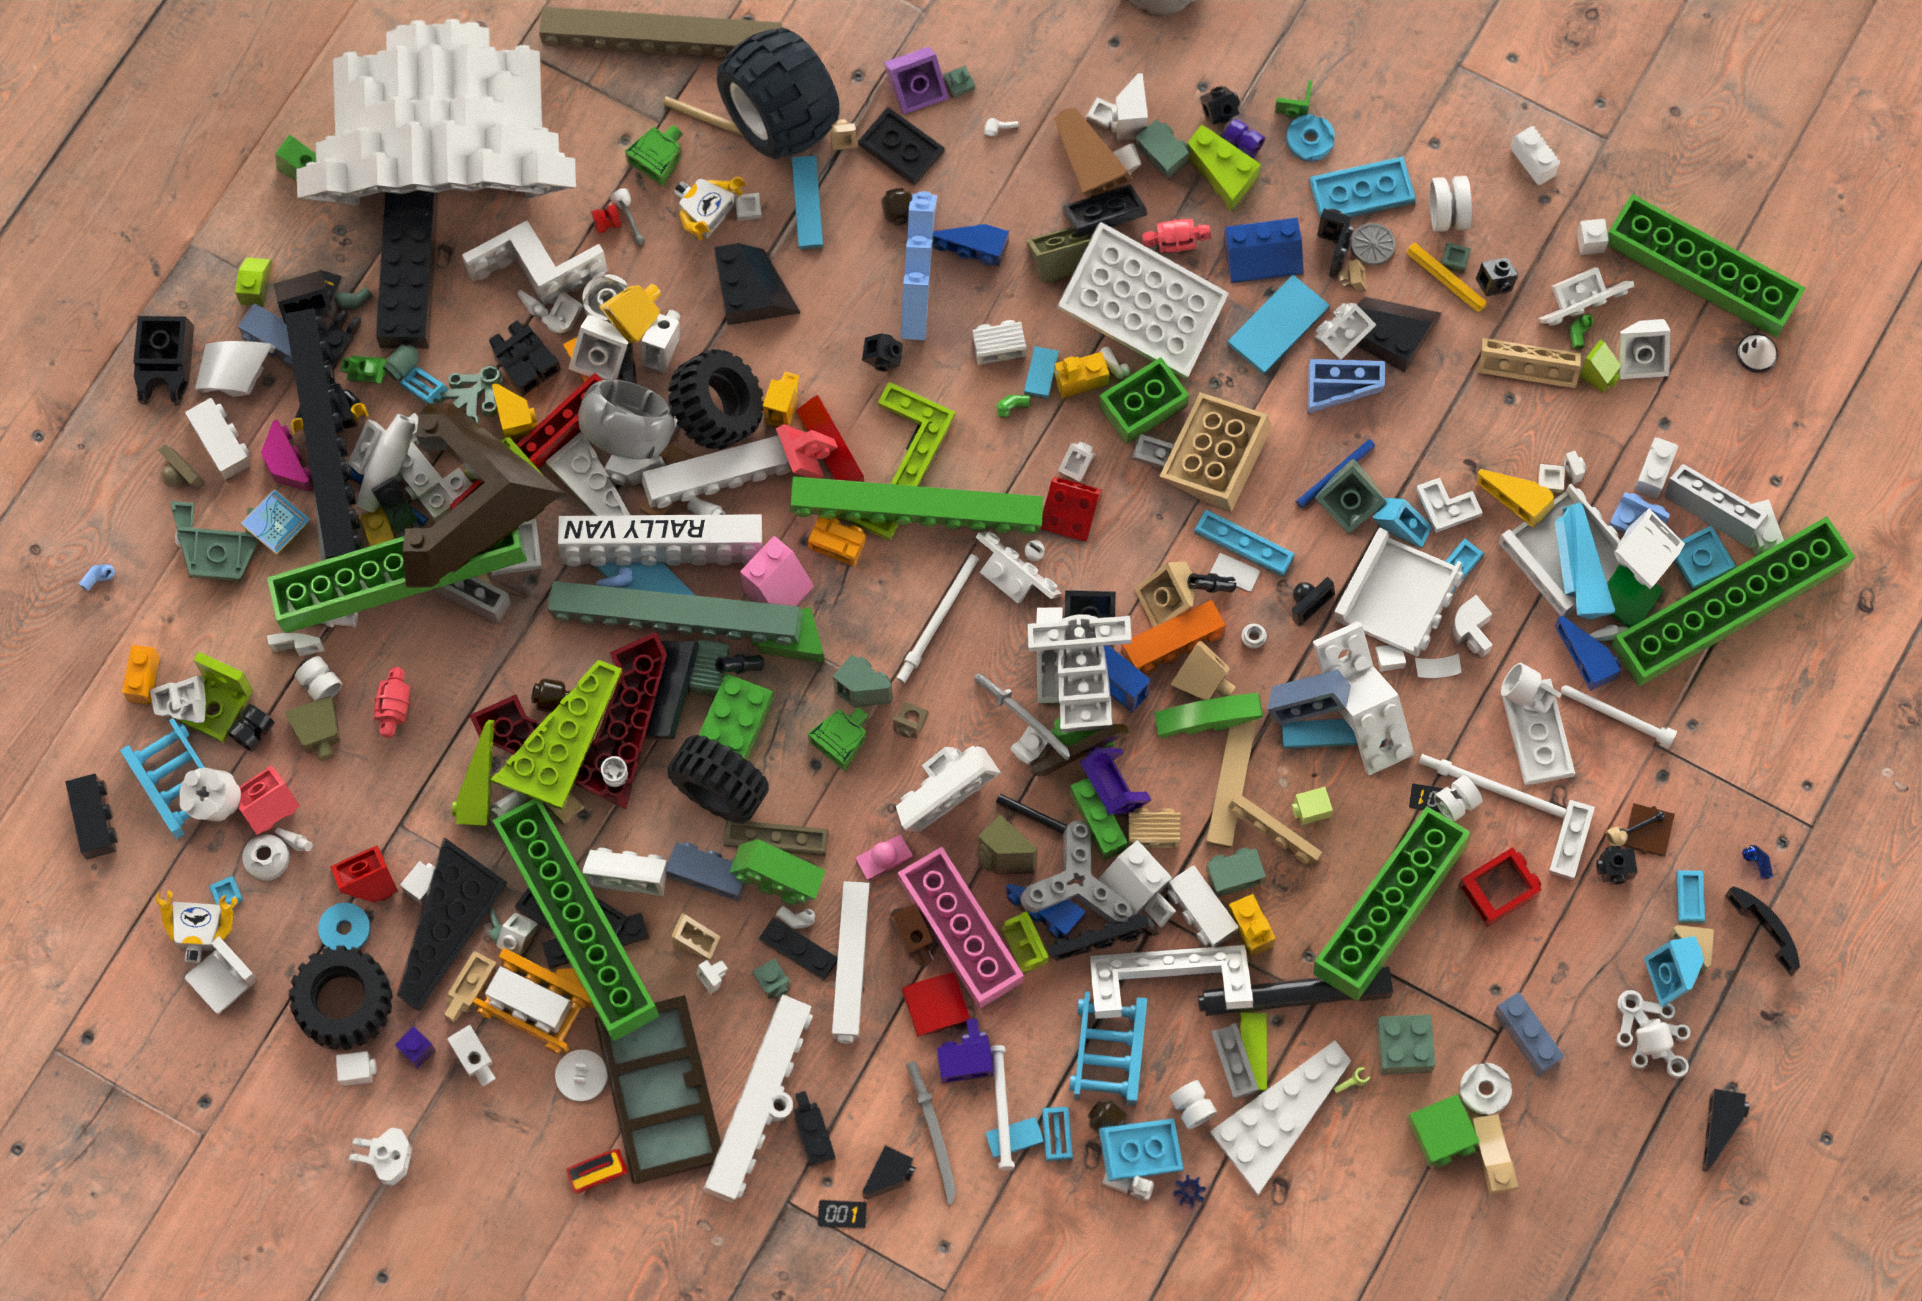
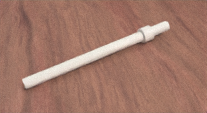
[896,554,979,684]
[1419,754,1567,819]

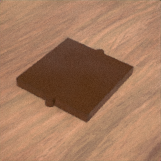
[1623,803,1675,857]

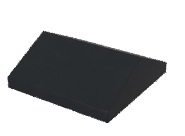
[1064,590,1116,618]

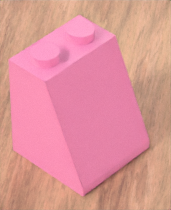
[740,536,814,606]

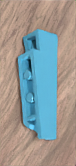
[1555,503,1615,620]

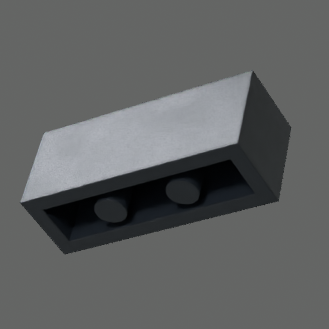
[65,773,118,860]

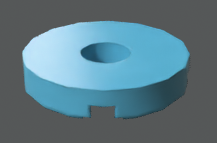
[1286,114,1335,161]
[318,902,371,950]

